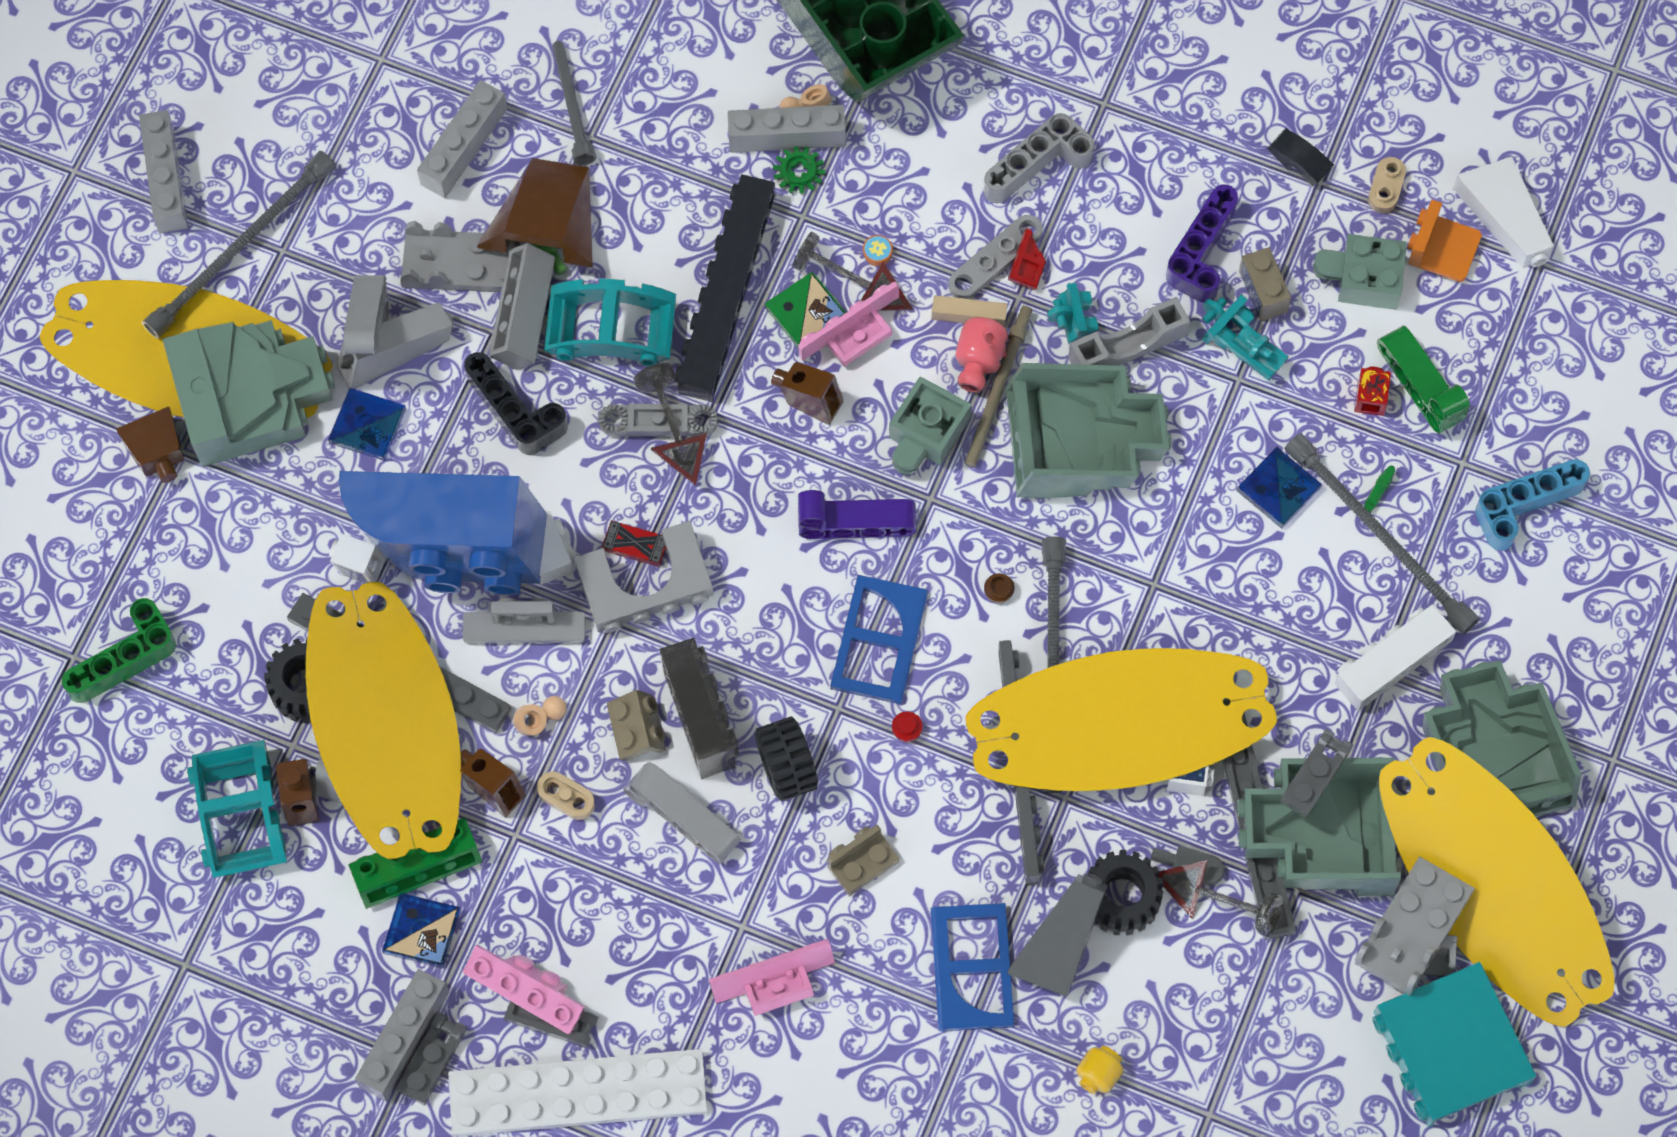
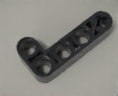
[464,352,568,455]

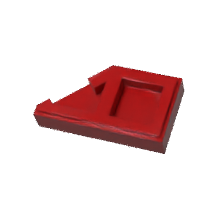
[1007,228,1046,290]

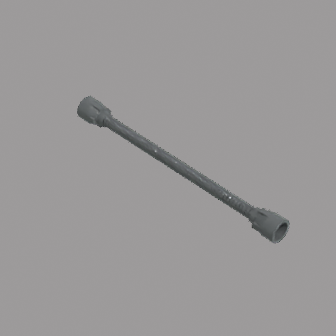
[142,150,336,339]
[1284,433,1480,635]
[1040,536,1066,793]

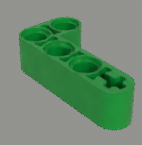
[1377,325,1470,434]
[62,598,176,703]

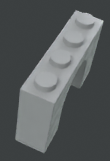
[574,521,713,633]

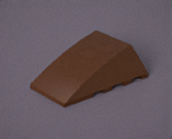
[477,158,593,268]

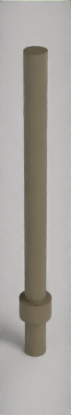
[965,305,1033,468]

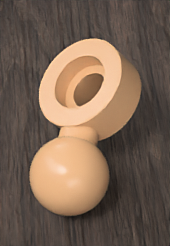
[779,84,832,108]
[513,696,567,736]

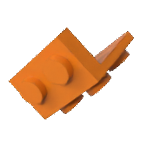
[1407,199,1482,282]

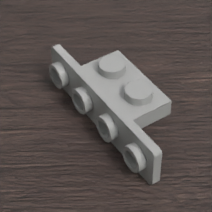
[463,598,586,643]

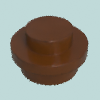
[984,573,1014,603]

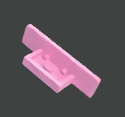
[798,282,899,367]
[709,939,835,1016]
[463,945,585,1034]

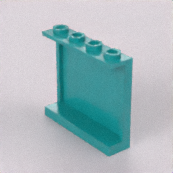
[1372,962,1537,1128]

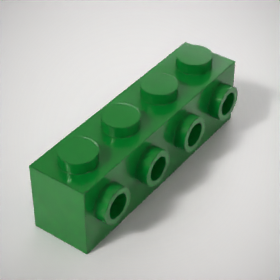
[348,817,482,909]

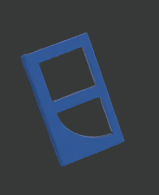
[830,575,929,704]
[930,903,1014,1032]

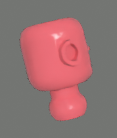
[955,317,1008,393]

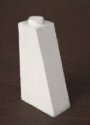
[1454,157,1554,268]

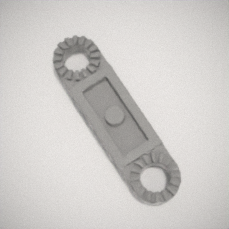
[949,215,1043,299]
[598,404,718,436]

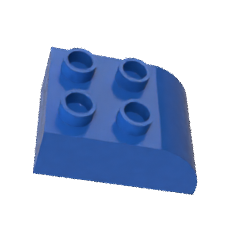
[339,471,547,595]

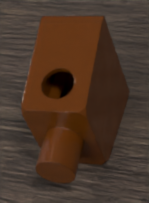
[771,362,844,425]
[116,406,184,483]
[460,749,526,818]
[276,759,320,827]

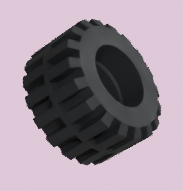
[264,638,311,723]
[755,716,818,802]
[1088,850,1164,936]

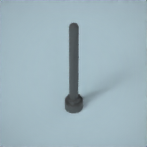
[553,41,597,165]

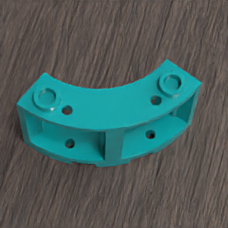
[544,278,676,367]
[187,739,287,878]

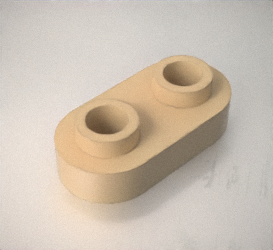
[1368,157,1406,213]
[537,771,595,820]

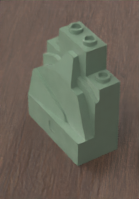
[163,320,335,467]
[1006,363,1172,498]
[1422,660,1581,817]
[1237,758,1401,896]

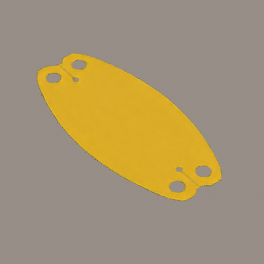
[39,280,333,418]
[306,582,461,859]
[965,648,1277,791]
[1379,737,1615,1027]

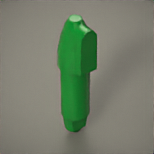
[1364,465,1395,513]

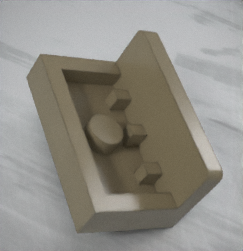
[606,690,666,762]

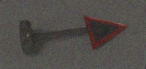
[792,231,913,311]
[633,363,707,486]
[1158,860,1283,937]

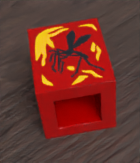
[1354,366,1391,416]

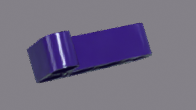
[1166,184,1238,303]
[798,490,917,539]

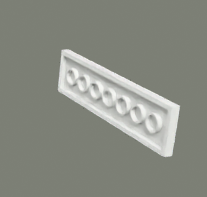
[448,1049,707,1137]

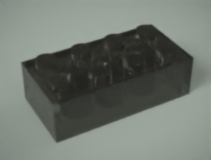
[659,638,739,779]

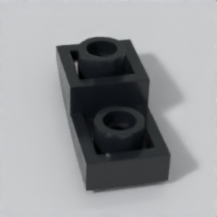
[1267,128,1334,186]

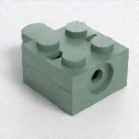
[1313,234,1407,310]
[889,376,972,475]

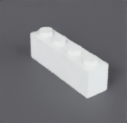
[1335,604,1456,711]

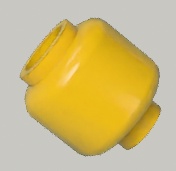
[1076,1045,1124,1094]

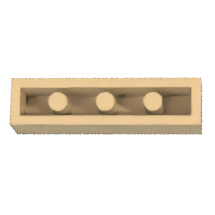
[931,295,1007,327]

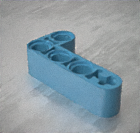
[1475,459,1590,551]

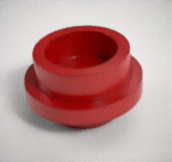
[892,711,922,742]

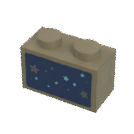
[1239,247,1291,322]

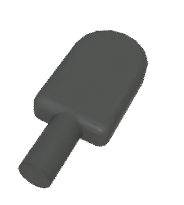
[1150,846,1225,886]

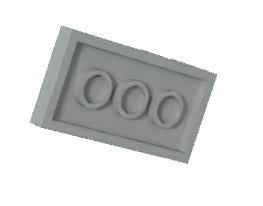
[400,221,523,292]
[1355,856,1475,996]

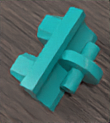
[1047,283,1098,344]
[1201,294,1255,350]
[1227,325,1289,380]

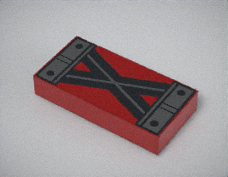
[602,520,666,567]

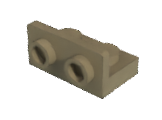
[827,824,900,896]

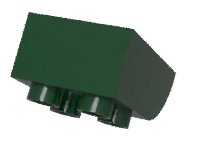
[777,0,964,101]

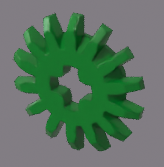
[773,146,825,194]

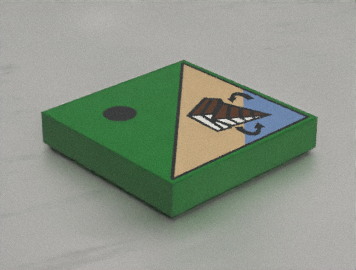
[765,272,846,348]

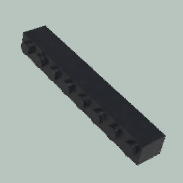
[674,174,776,402]

